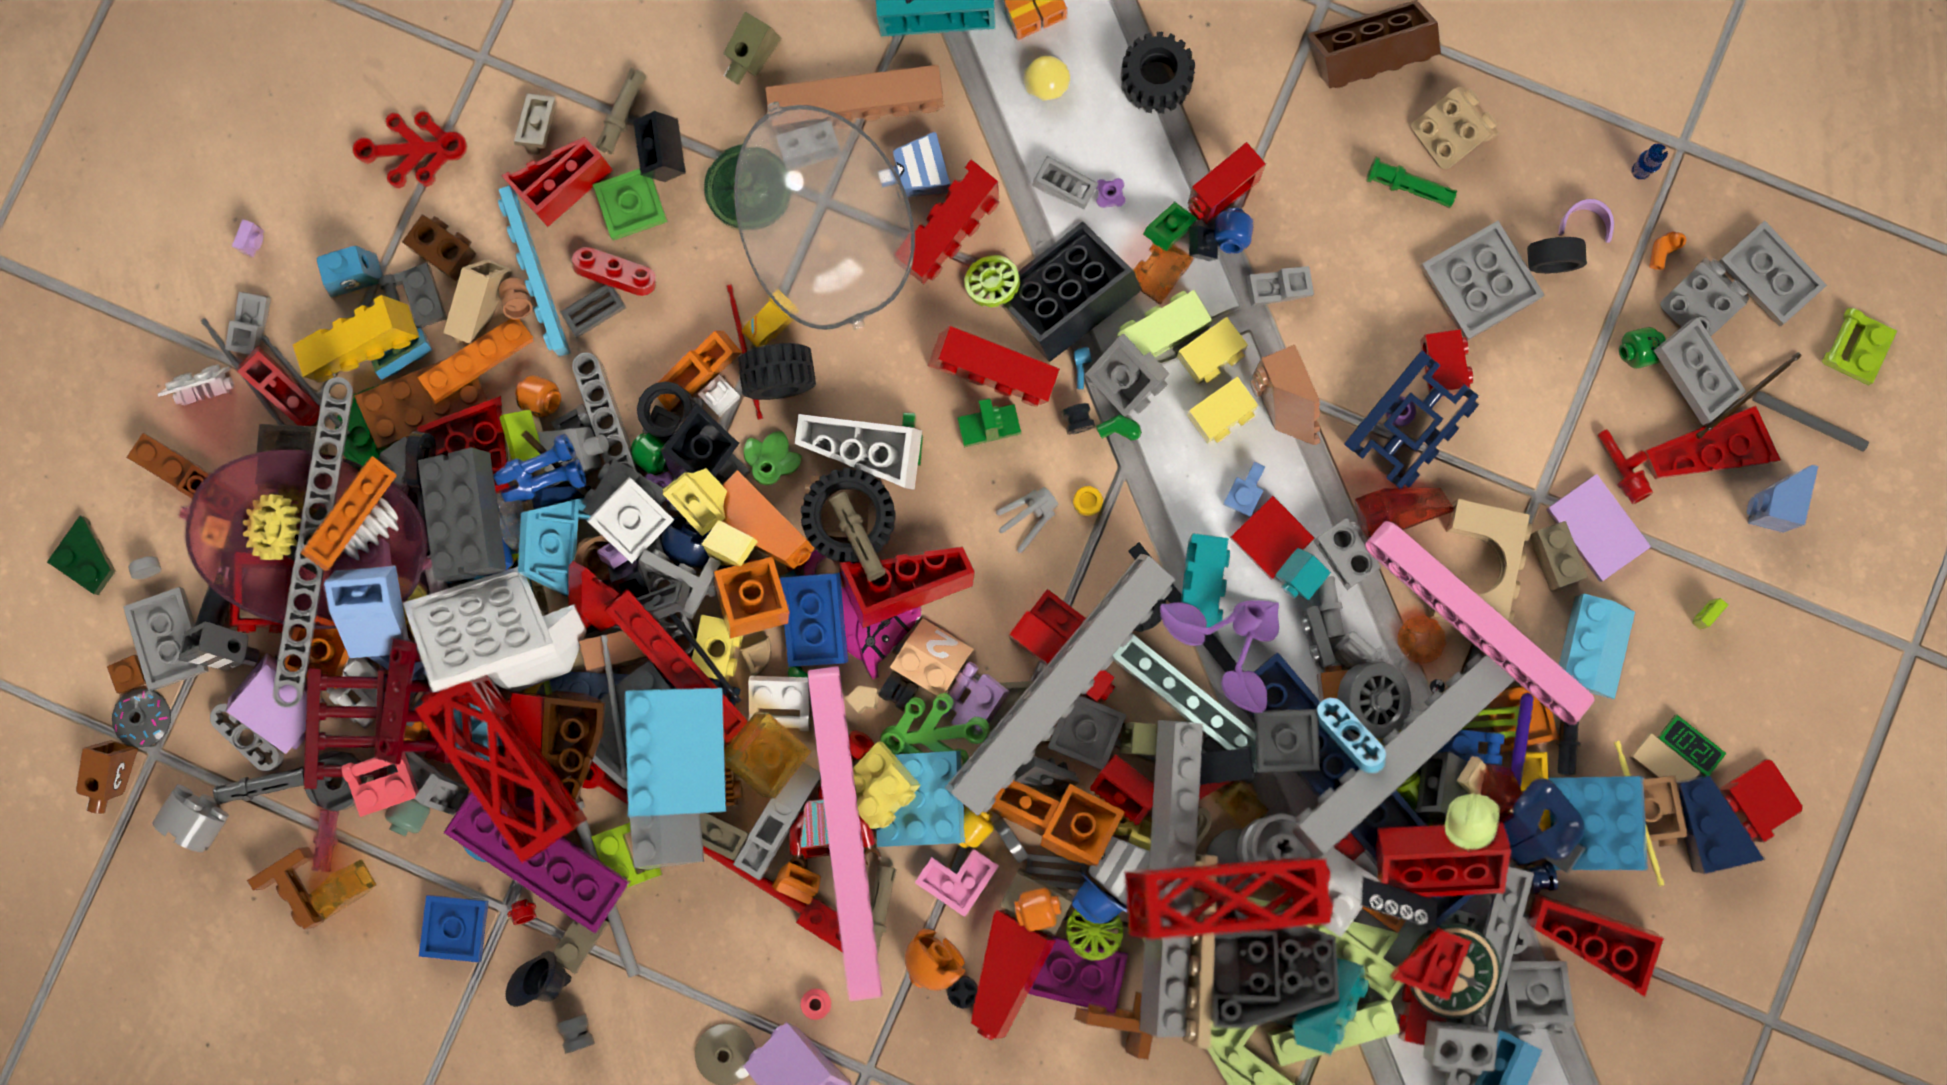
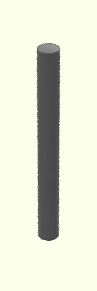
[1752,391,1869,452]

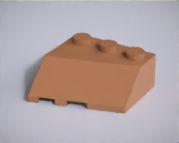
[1250,344,1320,445]

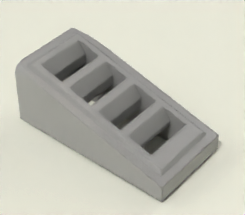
[1032,156,1099,209]
[1332,631,1376,670]

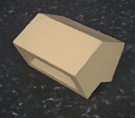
[845,686,880,714]

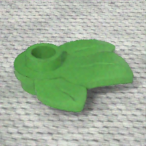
[744,431,802,485]

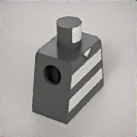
[178,622,259,670]

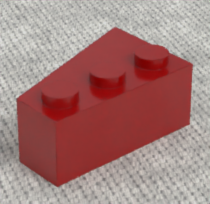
[501,137,613,227]

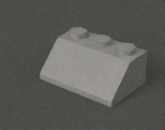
[627,776,704,870]

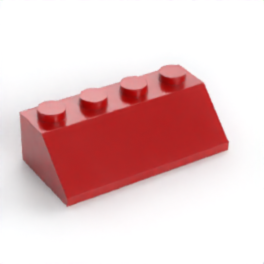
[1376,822,1511,897]

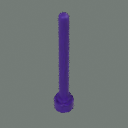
[1498,693,1533,823]

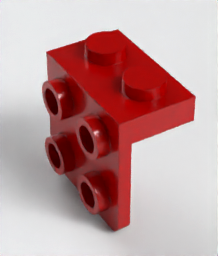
[1719,759,1803,842]

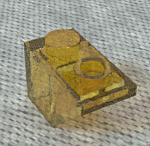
[309,859,377,920]

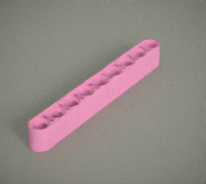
[1365,521,1595,725]

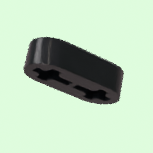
[405,431,436,489]

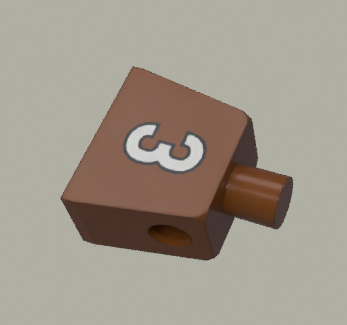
[76,740,138,814]

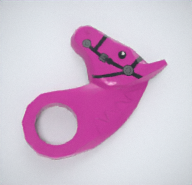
[804,550,922,680]

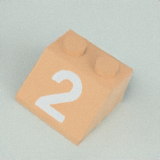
[890,619,974,696]

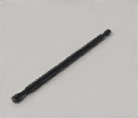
[650,587,742,704]

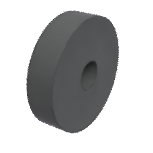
[992,816,1029,864]

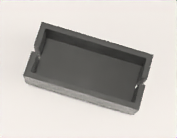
[418,448,506,582]

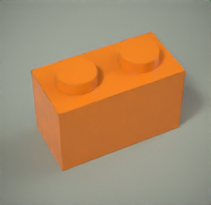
[990,780,1060,836]

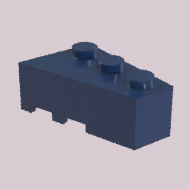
[1677,776,1765,874]

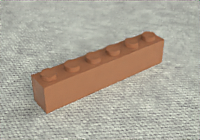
[765,65,944,132]

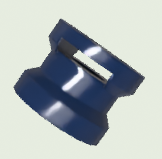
[1524,860,1558,895]

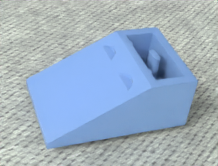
[324,566,409,658]

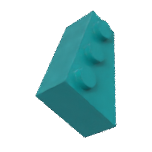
[1181,533,1230,633]

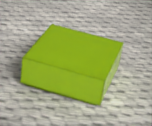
[1692,598,1729,630]

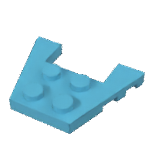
[518,497,591,597]

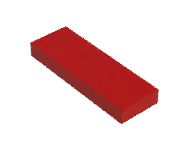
[1030,589,1086,641]

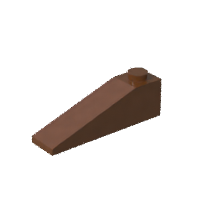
[542,690,605,817]

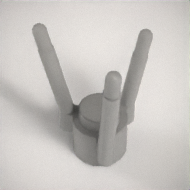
[996,487,1058,553]

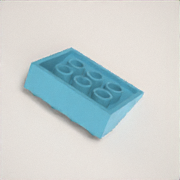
[625,688,726,817]

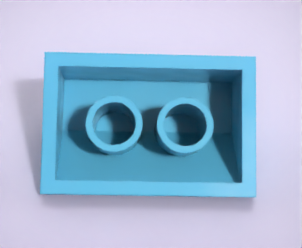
[1559,594,1635,699]

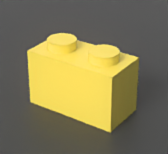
[1177,317,1248,385]
[1187,376,1258,444]

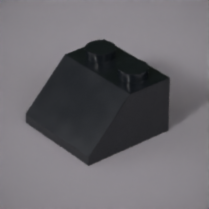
[661,404,739,478]

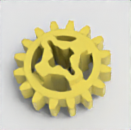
[243,494,301,560]

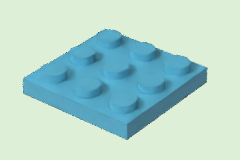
[876,751,965,847]

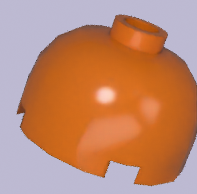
[904,929,966,991]

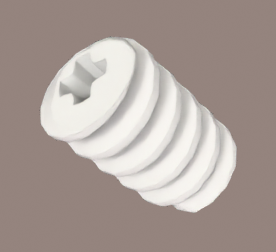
[343,497,399,561]

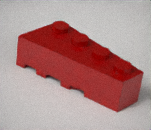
[895,159,1000,285]
[928,326,1060,407]
[840,546,975,628]
[1527,894,1664,997]

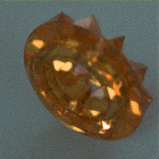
[1397,616,1447,664]

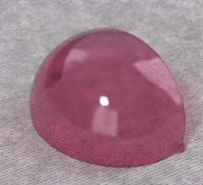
[179,450,432,629]

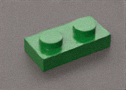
[1143,202,1197,251]

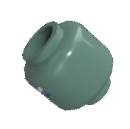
[385,799,430,837]

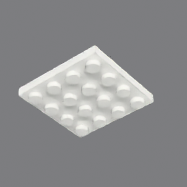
[403,567,556,692]

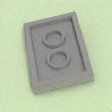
[1718,221,1827,327]
[1653,317,1746,425]
[123,587,209,691]

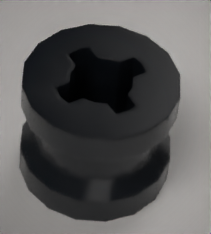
[1061,403,1095,435]
[947,976,978,1009]

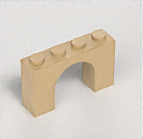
[1429,499,1532,624]

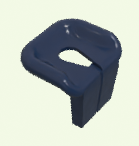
[1503,778,1584,866]

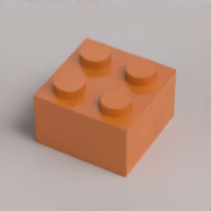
[714,557,789,639]

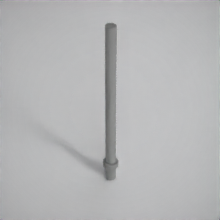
[576,797,640,978]

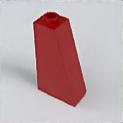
[1009,610,1116,702]
[970,910,1056,1041]

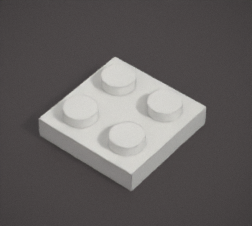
[587,477,674,563]

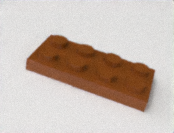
[355,359,488,451]

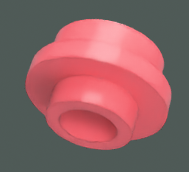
[801,988,831,1020]

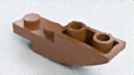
[126,433,245,521]

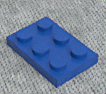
[780,573,848,667]

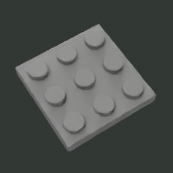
[1420,221,1545,341]

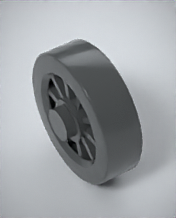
[1337,662,1411,739]

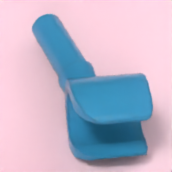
[1074,347,1092,389]

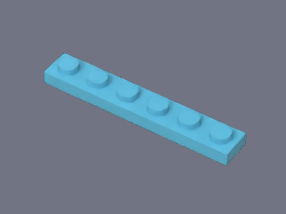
[498,185,571,357]

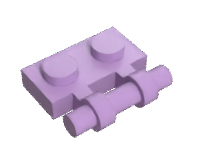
[941,662,1010,731]

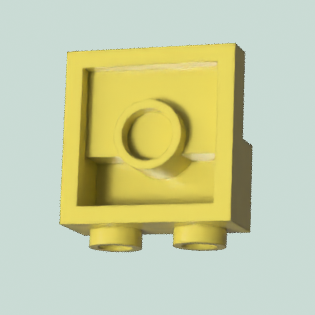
[853,742,921,829]

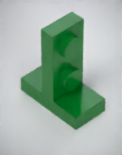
[957,398,1022,448]

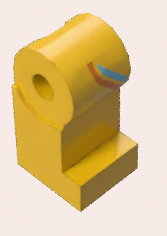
[742,290,799,347]

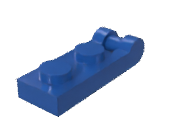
[1436,730,1505,765]

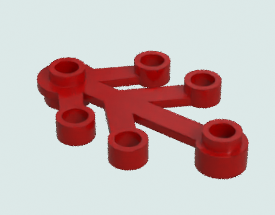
[352,111,467,188]

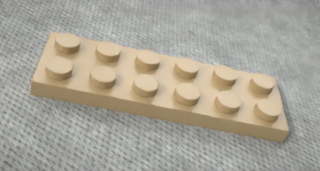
[1182,854,1218,1048]

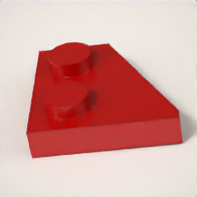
[1390,928,1471,1000]

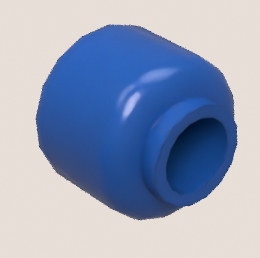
[1214,207,1254,254]

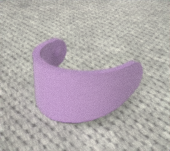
[1559,199,1614,243]

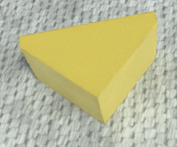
[702,520,758,566]

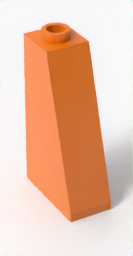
[722,470,815,569]

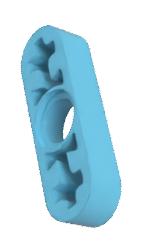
[1317,698,1386,773]

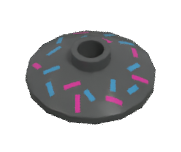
[112,689,171,748]

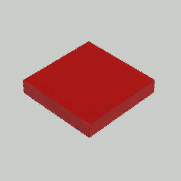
[1230,496,1315,580]

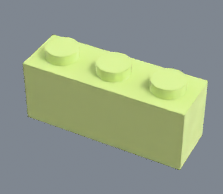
[1116,290,1212,357]

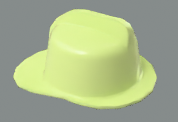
[1445,794,1499,849]

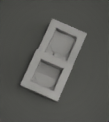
[1246,266,1314,306]
[225,292,271,354]

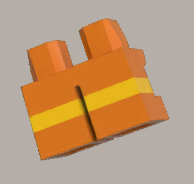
[1004,0,1067,41]

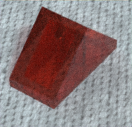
[1480,764,1523,823]

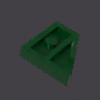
[47,515,115,595]

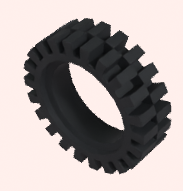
[801,468,896,563]

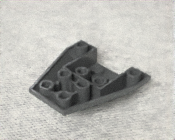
[1212,902,1339,1029]

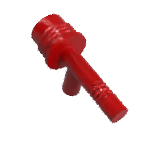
[1597,429,1654,504]

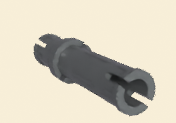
[213,766,305,805]

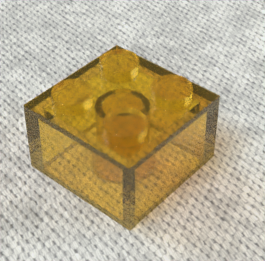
[724,712,812,799]

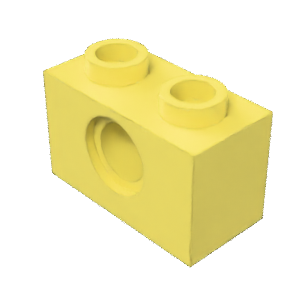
[692,615,743,681]

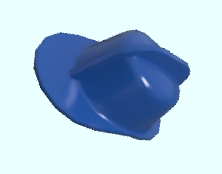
[1072,873,1127,924]

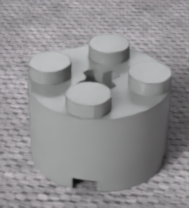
[152,784,229,852]

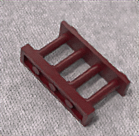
[376,638,452,765]
[304,664,388,789]

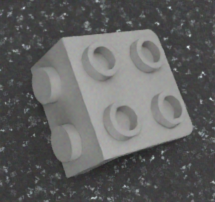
[1660,257,1749,337]

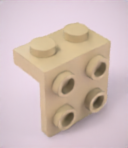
[1412,87,1499,169]

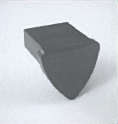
[551,404,595,437]

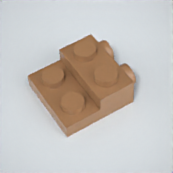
[1643,775,1687,847]

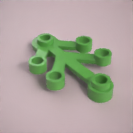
[880,693,990,767]

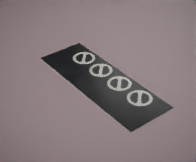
[1361,877,1437,930]

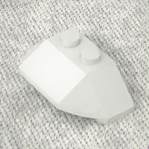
[487,605,586,693]

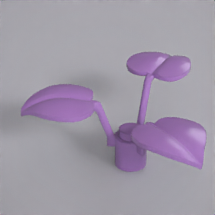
[1160,600,1279,713]

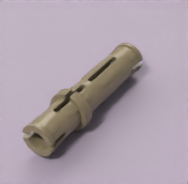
[595,68,647,154]
[829,492,886,581]
[870,865,897,955]

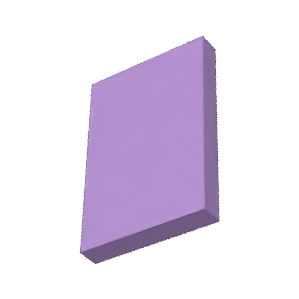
[1546,474,1651,582]

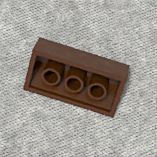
[1307,0,1441,89]

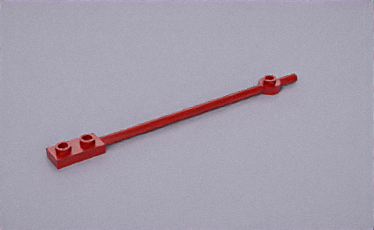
[582,761,843,953]

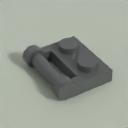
[378,263,447,329]

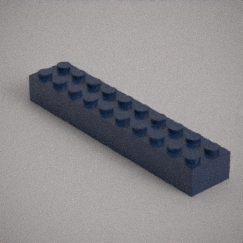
[1240,652,1476,928]

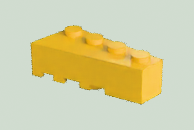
[292,295,419,382]

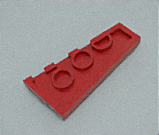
[1644,406,1781,479]

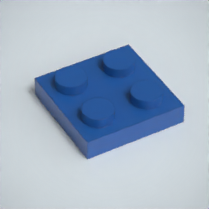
[419,895,489,963]

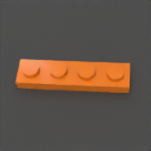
[417,318,533,404]
[300,456,397,571]

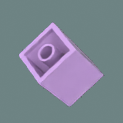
[226,652,325,754]
[743,1022,852,1085]

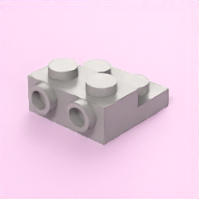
[1085,334,1170,417]
[1504,961,1575,1035]

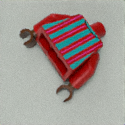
[789,786,881,869]

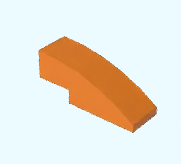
[657,330,742,412]

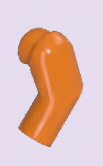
[1649,231,1686,270]

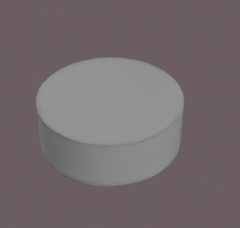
[128,556,162,579]

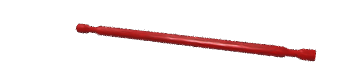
[727,285,763,420]

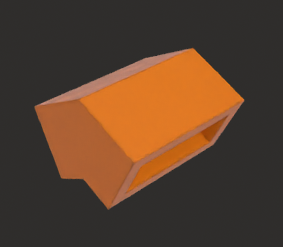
[772,862,822,904]

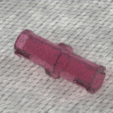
[311,809,340,872]

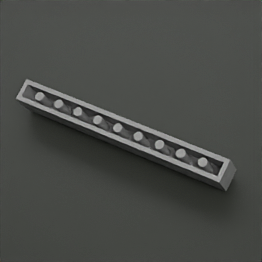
[945,554,1176,816]
[1291,652,1515,858]
[1140,720,1203,1037]

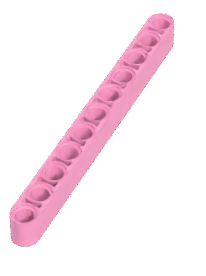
[808,666,882,1001]

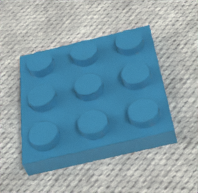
[1548,776,1648,870]

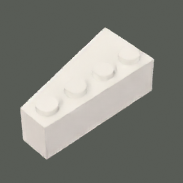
[795,414,922,490]

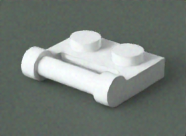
[748,676,810,732]

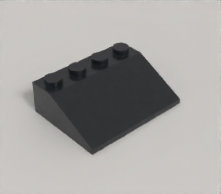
[996,222,1142,362]

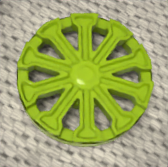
[965,255,1020,308]
[1066,909,1123,960]

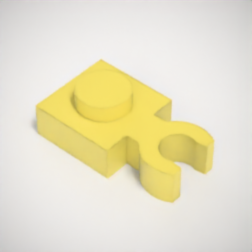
[1114,814,1152,851]

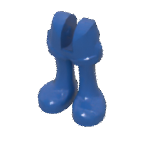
[493,434,586,502]

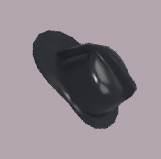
[505,951,571,1007]

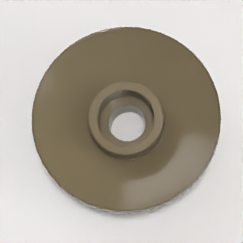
[695,1024,756,1085]

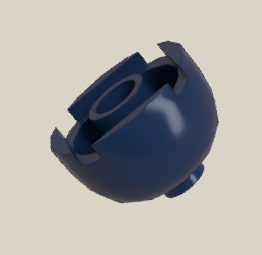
[661,517,712,568]

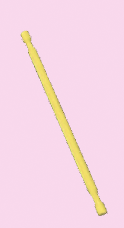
[1614,741,1665,886]

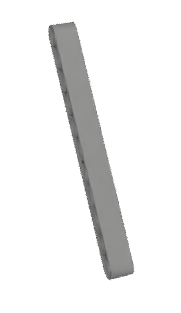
[572,352,697,657]
[273,377,353,708]

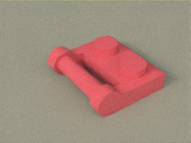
[342,752,419,817]

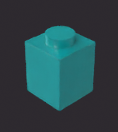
[1275,548,1331,600]

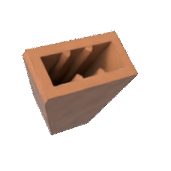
[579,631,649,673]

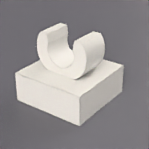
[698,375,740,417]

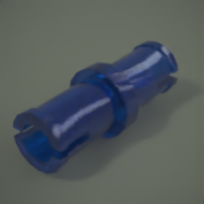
[1632,144,1668,180]

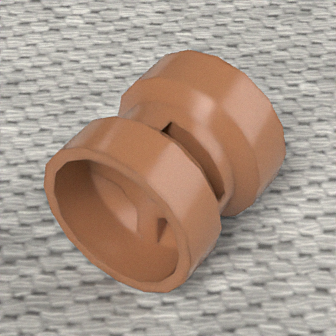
[499,278,532,319]

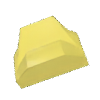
[662,468,727,536]

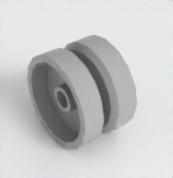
[1237,814,1314,885]

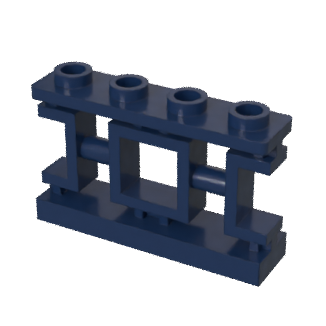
[1344,350,1479,489]

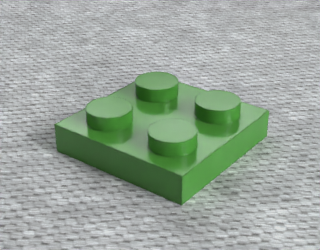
[593,168,668,241]

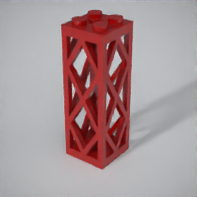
[415,675,588,863]
[1124,857,1333,940]

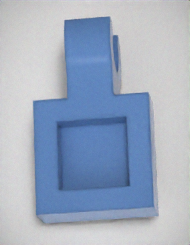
[1223,462,1265,518]

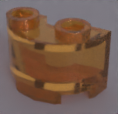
[1133,244,1195,305]

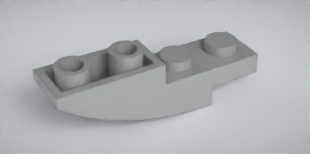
[733,759,821,880]

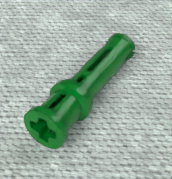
[1366,156,1457,208]

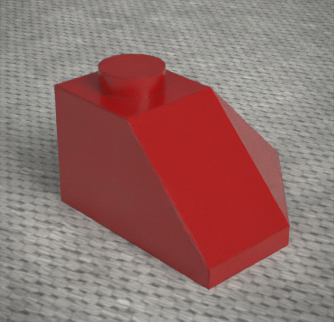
[568,561,620,631]

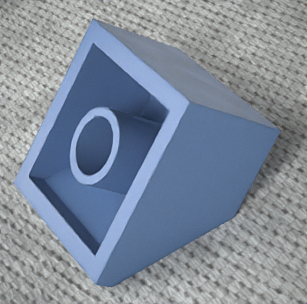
[1747,465,1818,533]

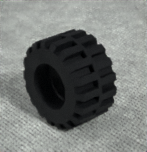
[1120,32,1195,114]
[737,343,816,400]

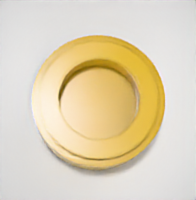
[1073,486,1103,517]

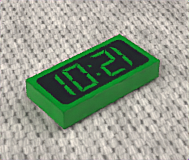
[1657,715,1727,776]

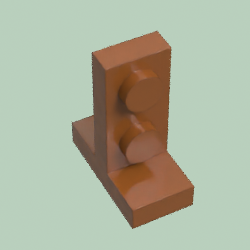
[247,847,324,930]
[1074,991,1153,1060]

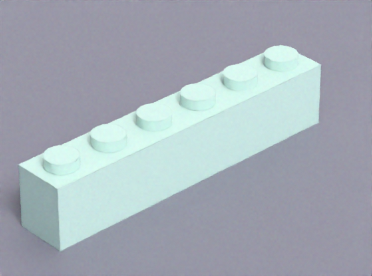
[1113,635,1257,772]

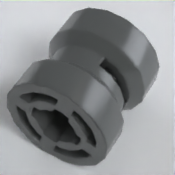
[557,1014,595,1053]

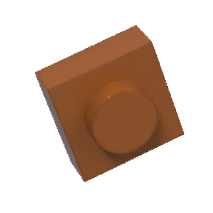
[107,655,146,694]

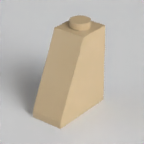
[443,259,512,345]

